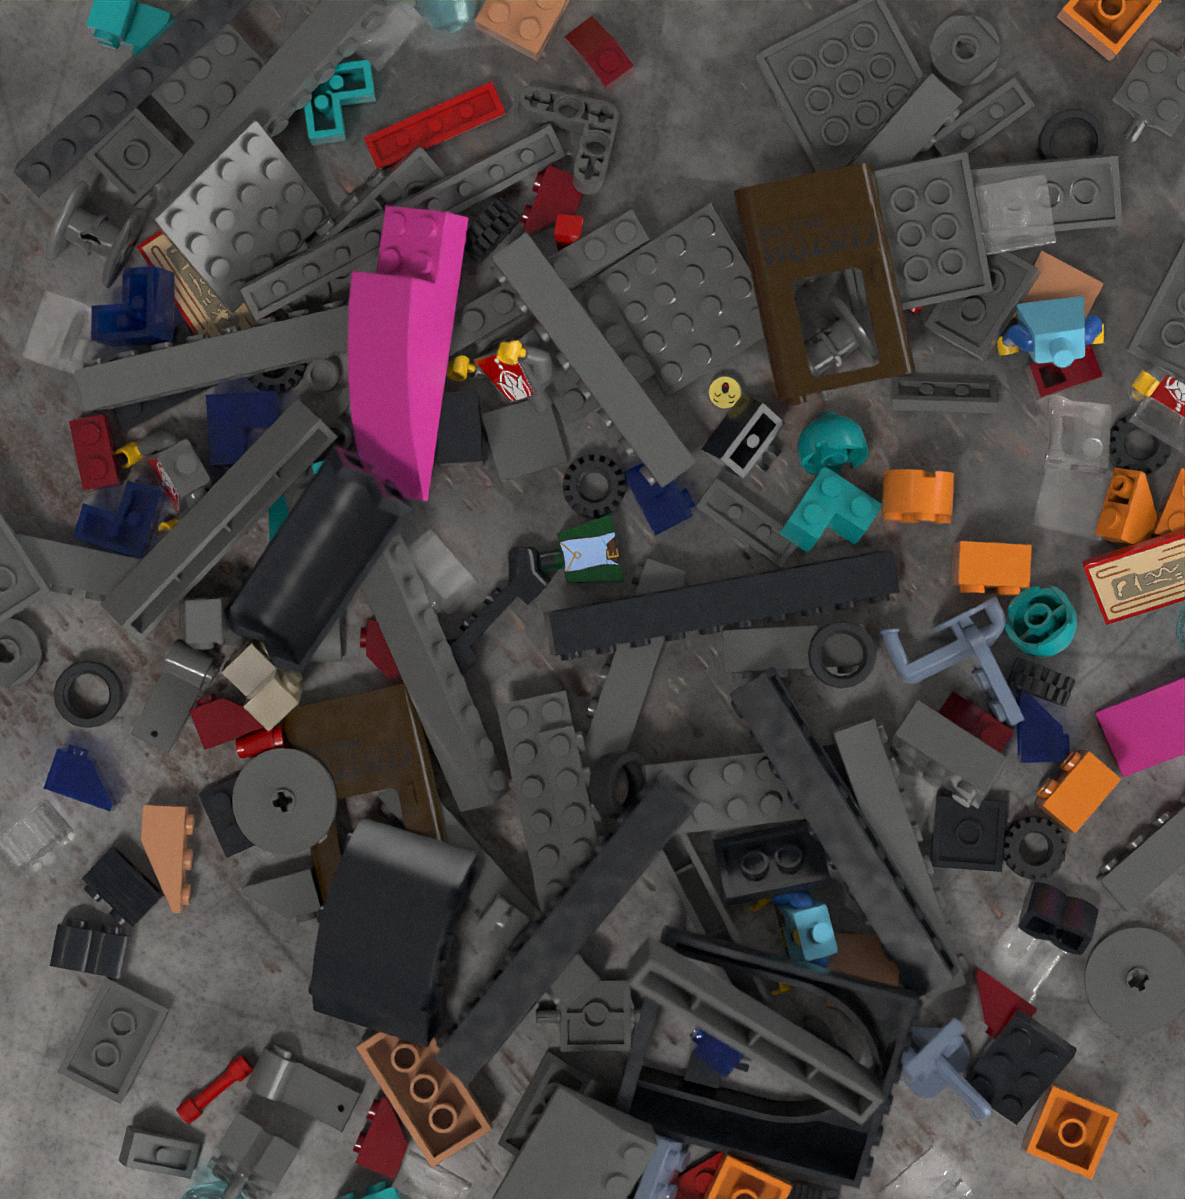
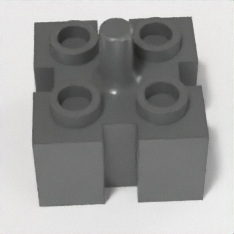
[207,1113,299,1199]

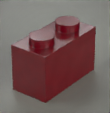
[69,414,123,492]

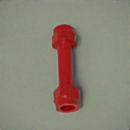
[176,1054,254,1125]

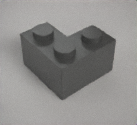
[178,594,250,649]

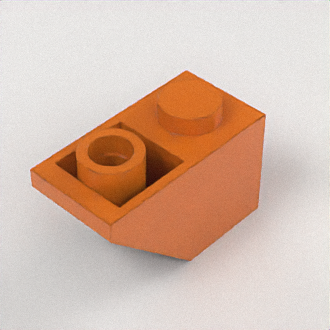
[1095,467,1157,547]

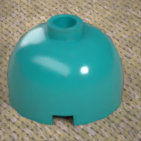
[797,411,869,475]
[1005,586,1077,657]

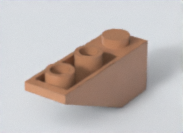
[141,804,195,913]

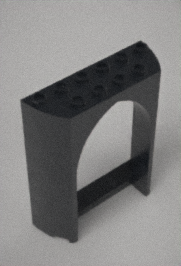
[614,925,923,1189]

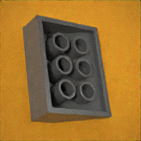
[492,1084,658,1199]

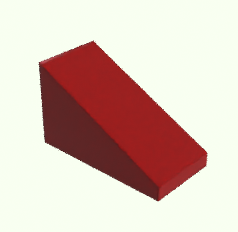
[554,214,584,252]

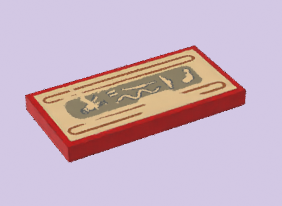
[136,231,268,339]
[1083,528,1185,625]

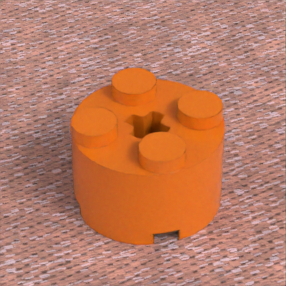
[882,469,954,524]

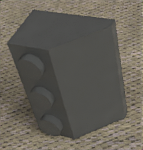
[498,1051,617,1156]

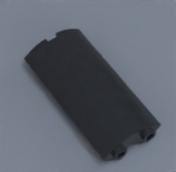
[224,445,413,673]

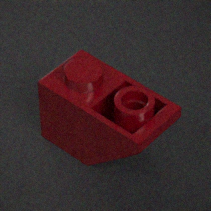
[519,165,587,237]
[1024,344,1103,400]
[353,1093,410,1179]

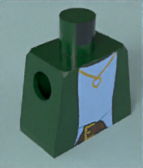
[539,515,623,583]

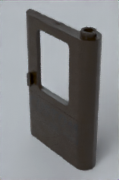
[733,162,916,407]
[282,684,448,905]

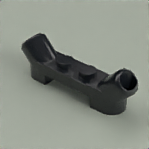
[446,547,552,676]

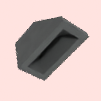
[242,867,321,923]

